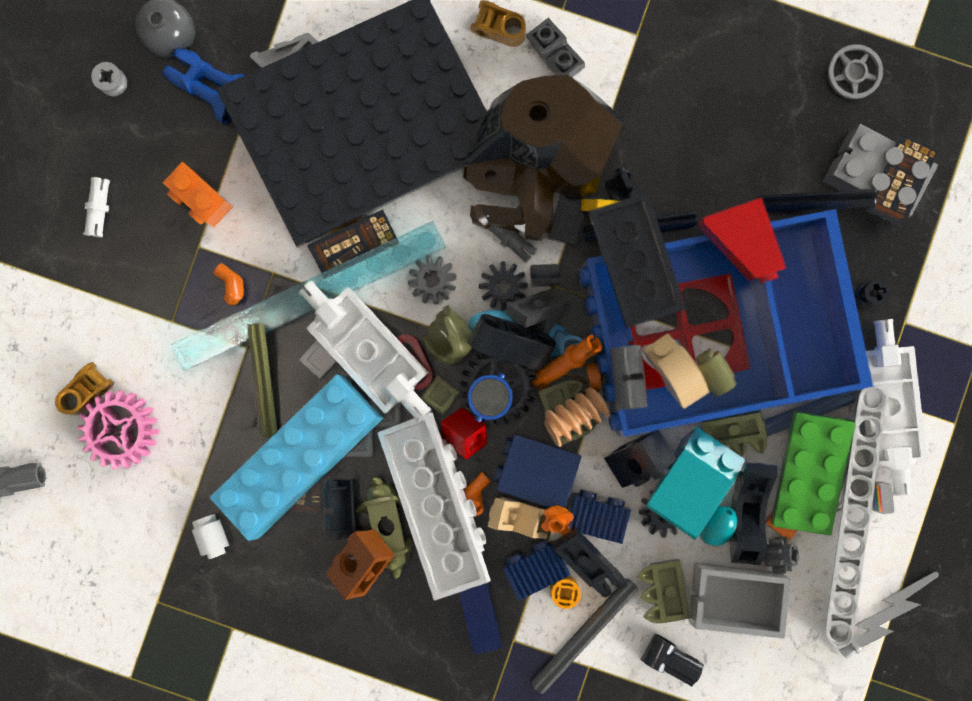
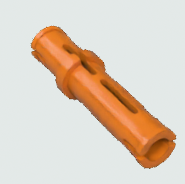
[531,335,602,390]

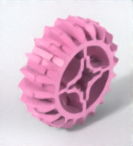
[77,390,159,469]

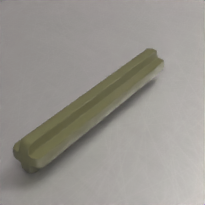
[248,323,278,437]

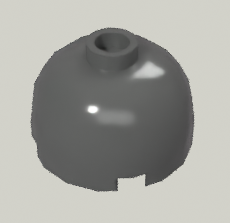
[134,0,196,59]

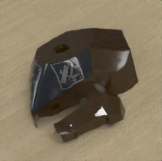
[462,74,626,241]

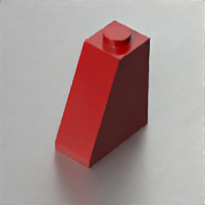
[697,198,786,284]

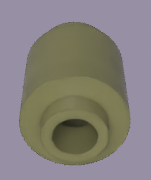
[695,349,736,397]

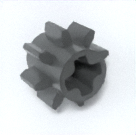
[763,537,799,573]

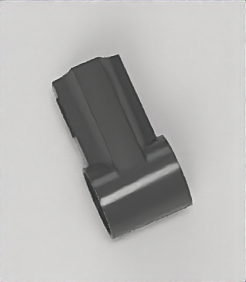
[0,462,46,497]

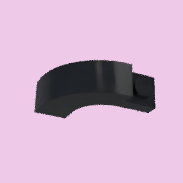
[729,463,778,565]

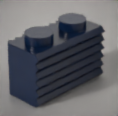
[568,489,631,544]
[502,539,570,601]

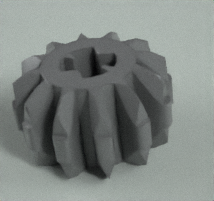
[408,255,457,305]

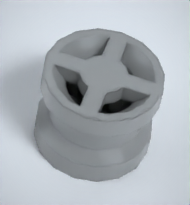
[91,62,128,97]

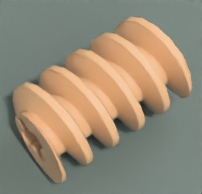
[544,387,610,447]

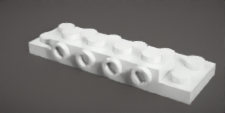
[378,412,491,601]

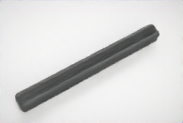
[532,578,638,694]

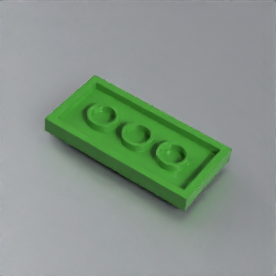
[771,411,856,536]

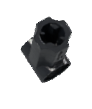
[640,633,704,687]

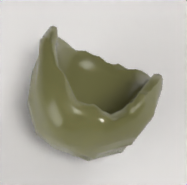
[422,305,472,365]

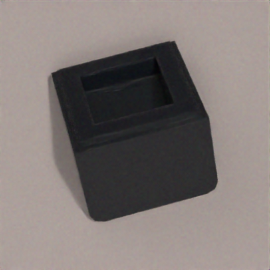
[530,264,561,287]

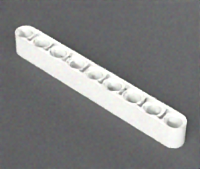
[825,385,887,647]

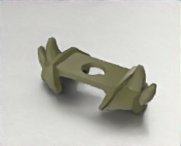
[355,477,414,579]

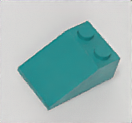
[645,426,745,540]

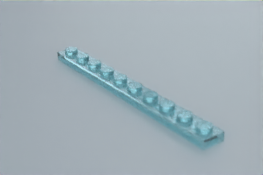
[171,221,446,371]

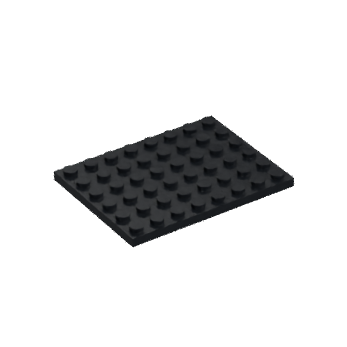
[216,0,487,248]

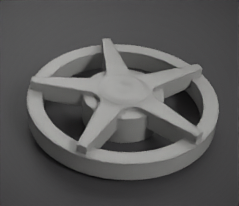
[828,44,883,99]

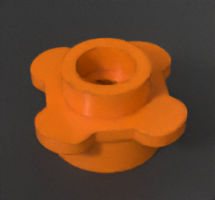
[541,505,573,535]

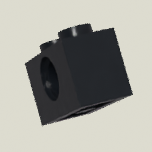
[604,430,677,488]

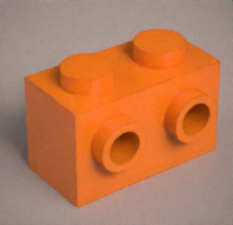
[163,161,233,227]

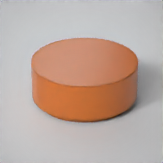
[585,363,602,392]

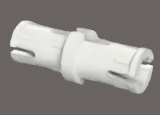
[83,177,110,238]

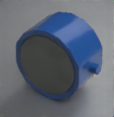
[468,373,513,422]

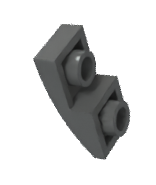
[526,17,585,77]

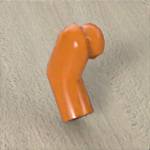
[213,263,244,306]
[464,471,492,516]

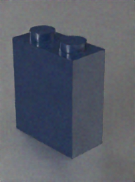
[493,433,582,508]

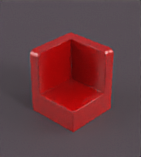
[441,408,487,460]

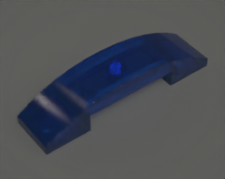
[459,583,503,654]

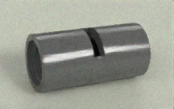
[610,345,648,410]

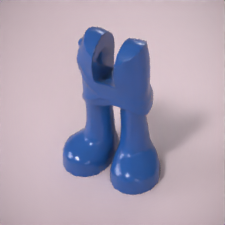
[162,48,245,125]

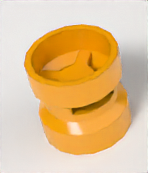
[550,576,581,609]

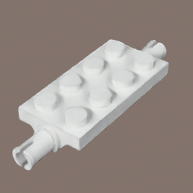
[299,281,431,422]
[857,319,928,496]

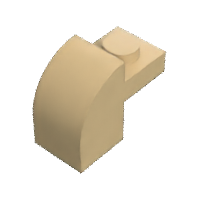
[643,334,709,409]
[488,496,549,539]

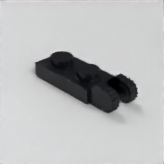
[553,527,626,598]

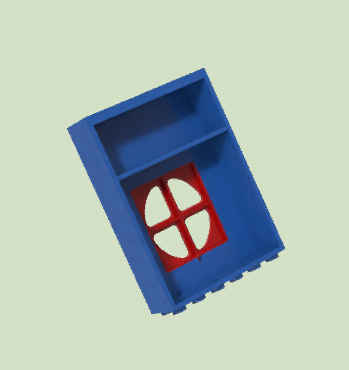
[578,209,873,437]

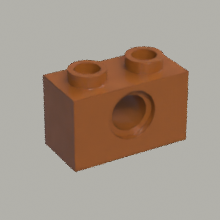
[325,529,395,600]

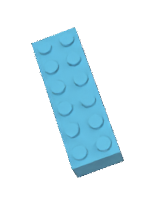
[209,374,384,541]

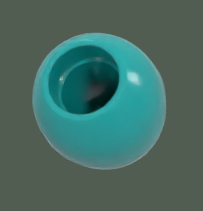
[699,506,737,546]

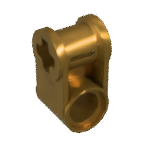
[469,0,526,47]
[55,362,114,415]

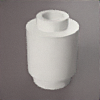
[192,514,229,559]

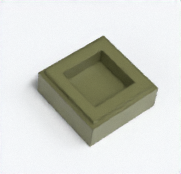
[421,375,460,415]

